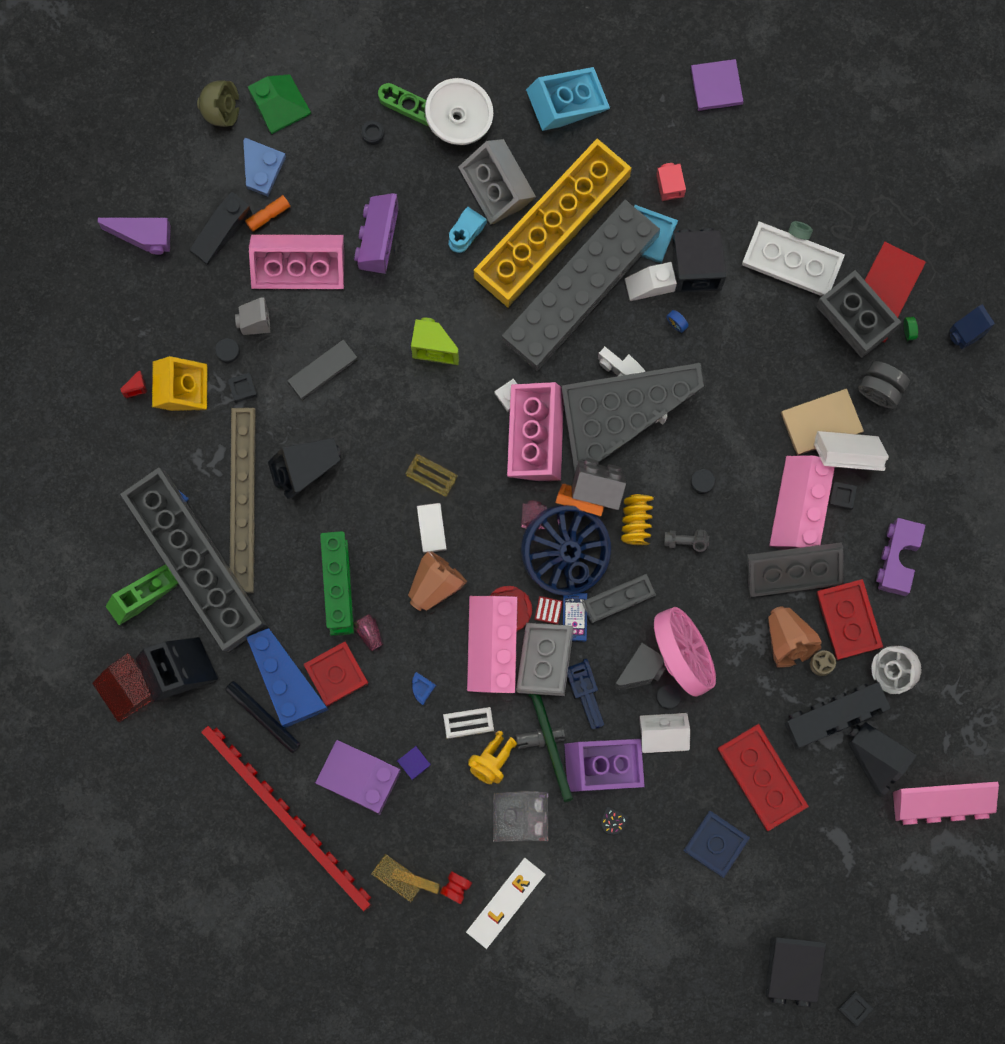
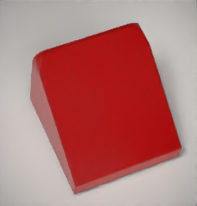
[120,371,147,398]

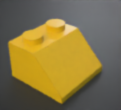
[152,356,207,411]

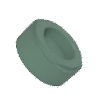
[788,221,813,240]

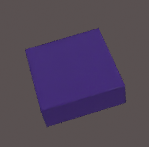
[397,746,431,780]

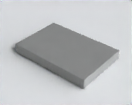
[516,623,574,696]

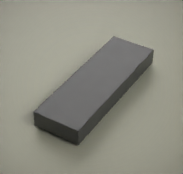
[287,340,358,400]
[582,574,656,624]

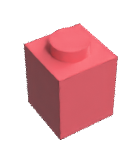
[656,163,686,201]

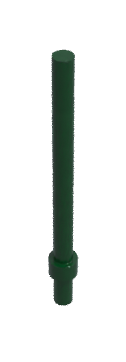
[528,694,573,802]

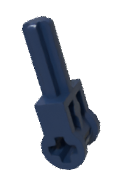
[567,658,604,729]

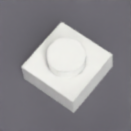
[494,379,517,412]

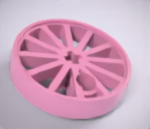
[654,607,716,697]

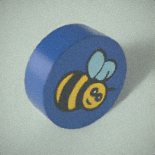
[666,310,688,333]

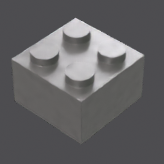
[572,458,626,510]

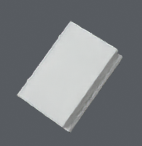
[814,431,889,471]

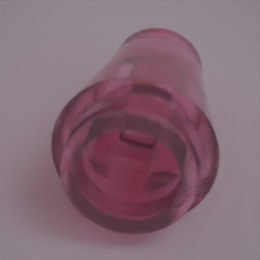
[353,614,383,651]

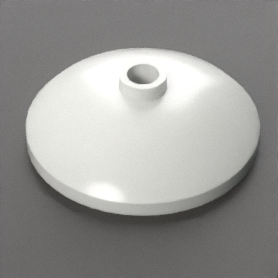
[425,78,493,145]

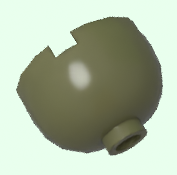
[197,80,239,127]

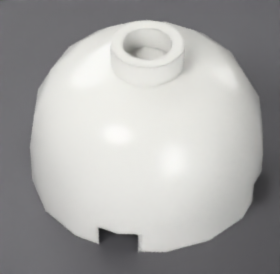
[871,646,921,694]

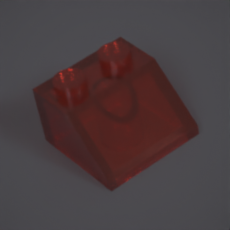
[92,653,153,722]

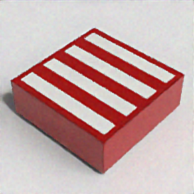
[535,596,563,625]

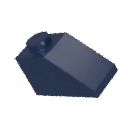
[949,304,995,349]

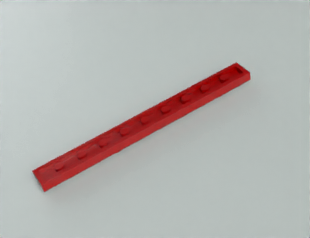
[201,726,371,912]

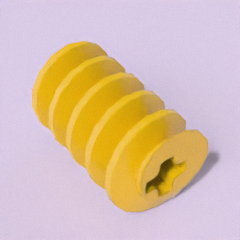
[621,494,654,545]

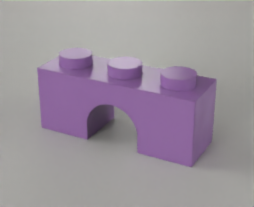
[876,518,925,596]

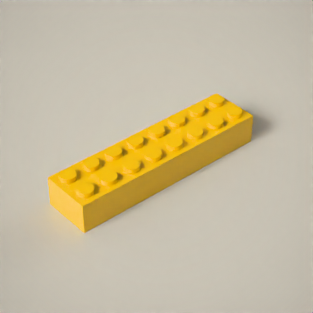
[474,139,632,307]

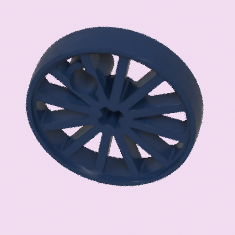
[521,505,611,595]

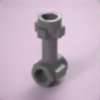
[664,529,709,552]

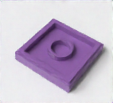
[691,59,743,111]

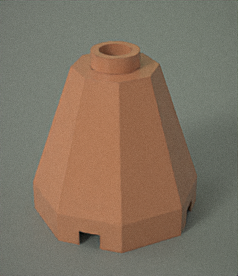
[408,551,467,611]
[768,606,822,667]

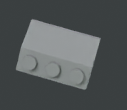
[458,139,536,225]

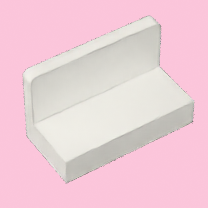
[640,713,690,753]

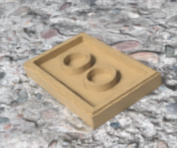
[781,389,864,456]

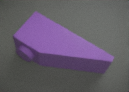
[98,218,171,254]

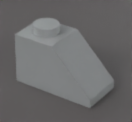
[235,298,271,335]

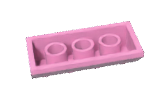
[249,235,344,289]
[507,382,564,481]
[769,456,835,550]
[467,596,517,693]
[893,782,999,825]

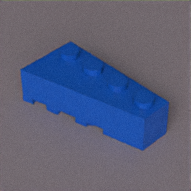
[247,628,328,728]

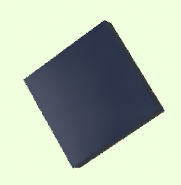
[683,811,750,878]

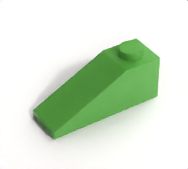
[105,564,179,625]

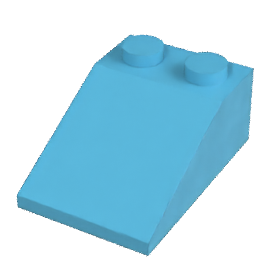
[526,67,610,131]

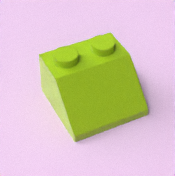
[411,318,459,365]

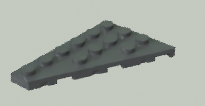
[562,363,705,471]

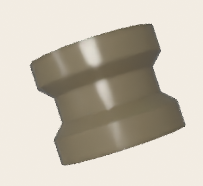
[810,650,836,676]

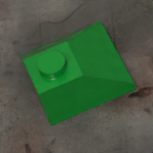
[248,75,311,134]

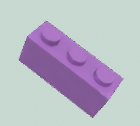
[354,193,399,274]

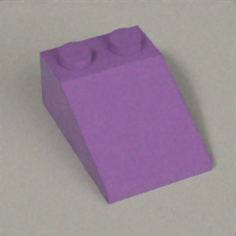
[564,739,644,792]
[315,740,401,815]

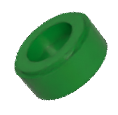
[904,317,918,340]

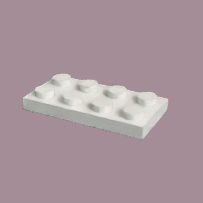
[742,222,845,296]

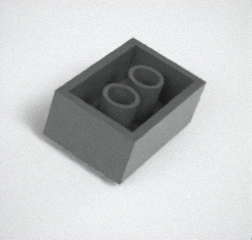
[816,270,901,358]

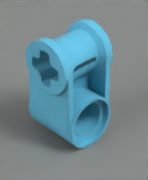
[449,207,487,253]

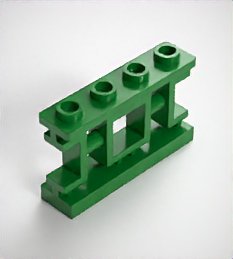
[320,531,354,636]

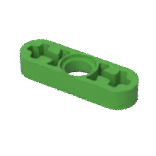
[378,83,429,126]

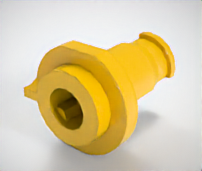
[468,731,517,784]

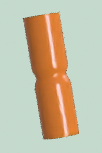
[245,195,291,232]

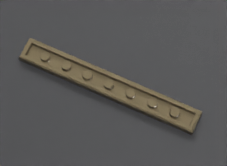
[230,408,256,593]

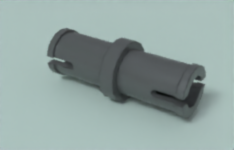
[515,726,565,750]

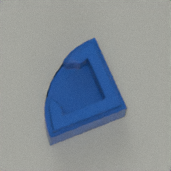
[412,672,436,705]

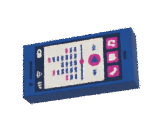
[563,593,587,642]

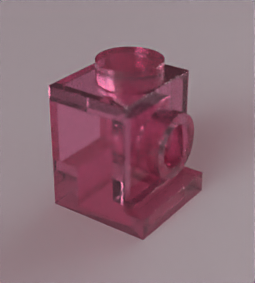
[521,501,546,529]

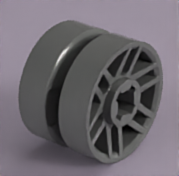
[858,361,910,409]

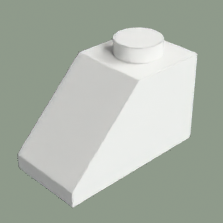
[625,262,677,301]

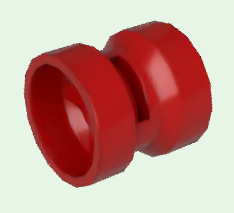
[440,871,472,904]

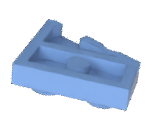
[243,138,286,197]

